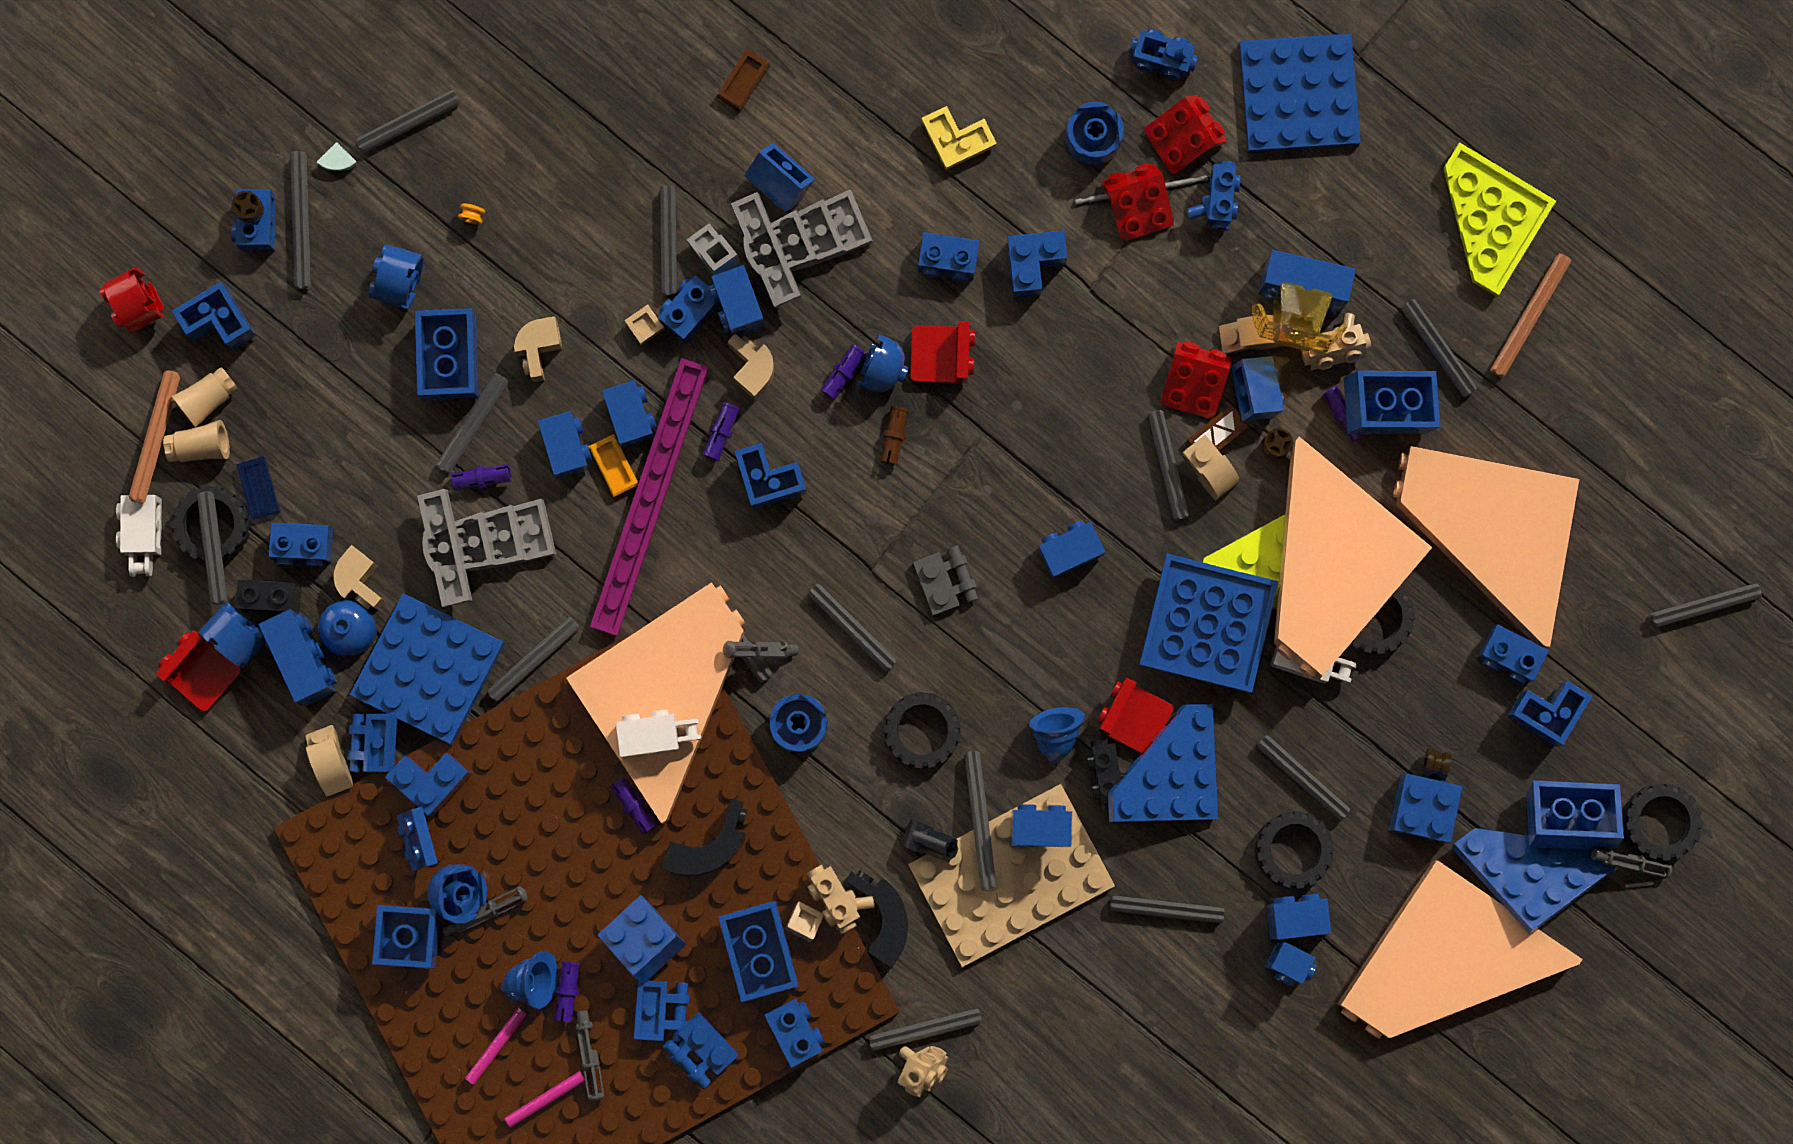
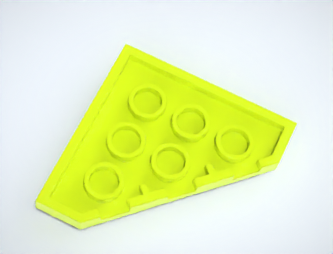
[1443,142,1556,297]
[1203,515,1285,610]

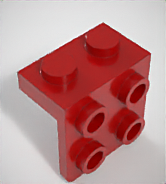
[1144,95,1227,173]
[1101,164,1174,241]
[911,321,975,384]
[1161,342,1232,419]
[155,630,241,711]
[1097,678,1173,754]

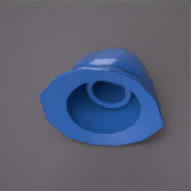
[1029,707,1085,764]
[500,950,558,1010]

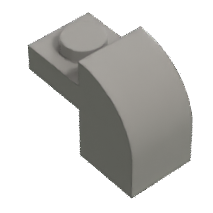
[687,223,741,276]

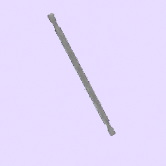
[1075,175,1208,205]

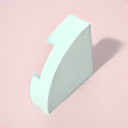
[317,142,358,171]

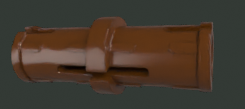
[880,406,909,466]

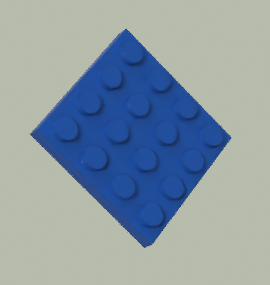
[1239,34,1361,153]
[1139,554,1279,693]
[349,593,505,746]

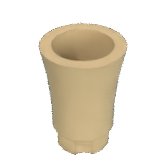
[171,367,238,428]
[163,420,230,462]

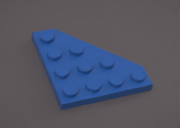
[1108,704,1218,822]
[1452,828,1616,934]

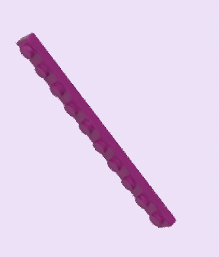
[590,358,709,636]

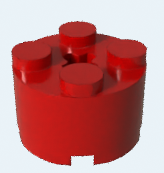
[99,267,165,333]

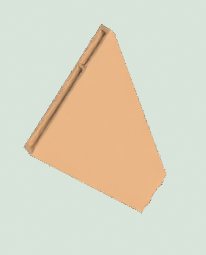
[1274,437,1432,680]
[1393,446,1579,649]
[566,582,746,824]
[1337,860,1583,1039]

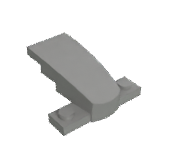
[731,189,873,308]
[417,489,556,608]

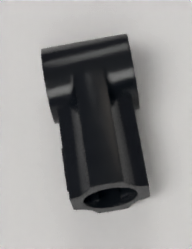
[900,819,959,863]

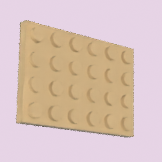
[908,784,1115,967]

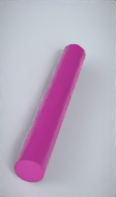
[465,1007,527,1085]
[505,1071,585,1128]

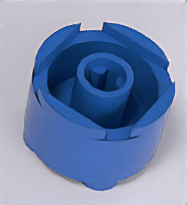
[1065,102,1124,165]
[368,244,424,309]
[199,602,266,669]
[769,694,828,754]

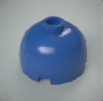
[857,334,908,393]
[318,600,377,657]
[427,864,487,923]

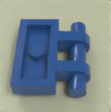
[347,714,397,773]
[396,807,438,871]
[634,980,690,1042]
[663,1012,739,1089]

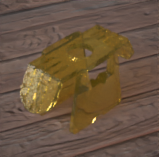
[1252,282,1348,353]

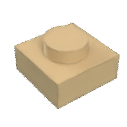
[625,305,665,345]
[784,901,823,942]

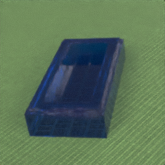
[236,456,281,519]

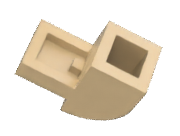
[1219,315,1289,354]
[514,316,562,382]
[728,334,774,401]
[1182,435,1240,501]
[334,545,385,610]
[306,725,353,797]

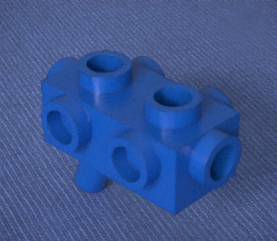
[1129,29,1198,80]
[1186,161,1241,231]

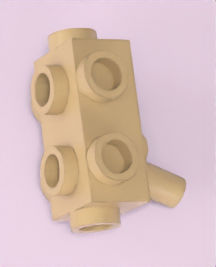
[1301,313,1372,370]
[807,865,874,934]
[898,1046,948,1097]

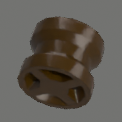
[231,191,264,224]
[1262,428,1293,460]
[1421,748,1452,781]

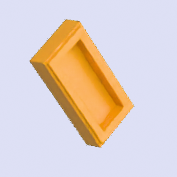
[588,434,639,498]

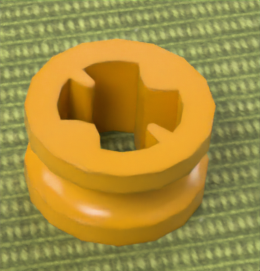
[457,203,485,225]

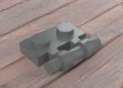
[913,545,978,616]

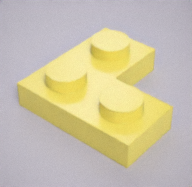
[921,106,997,170]

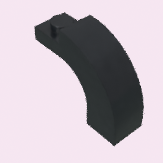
[662,799,748,875]
[845,870,908,968]

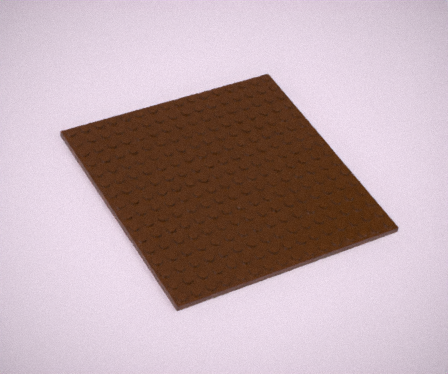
[274,627,900,1144]

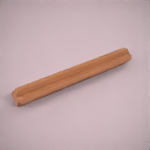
[1491,253,1571,378]
[129,370,180,504]

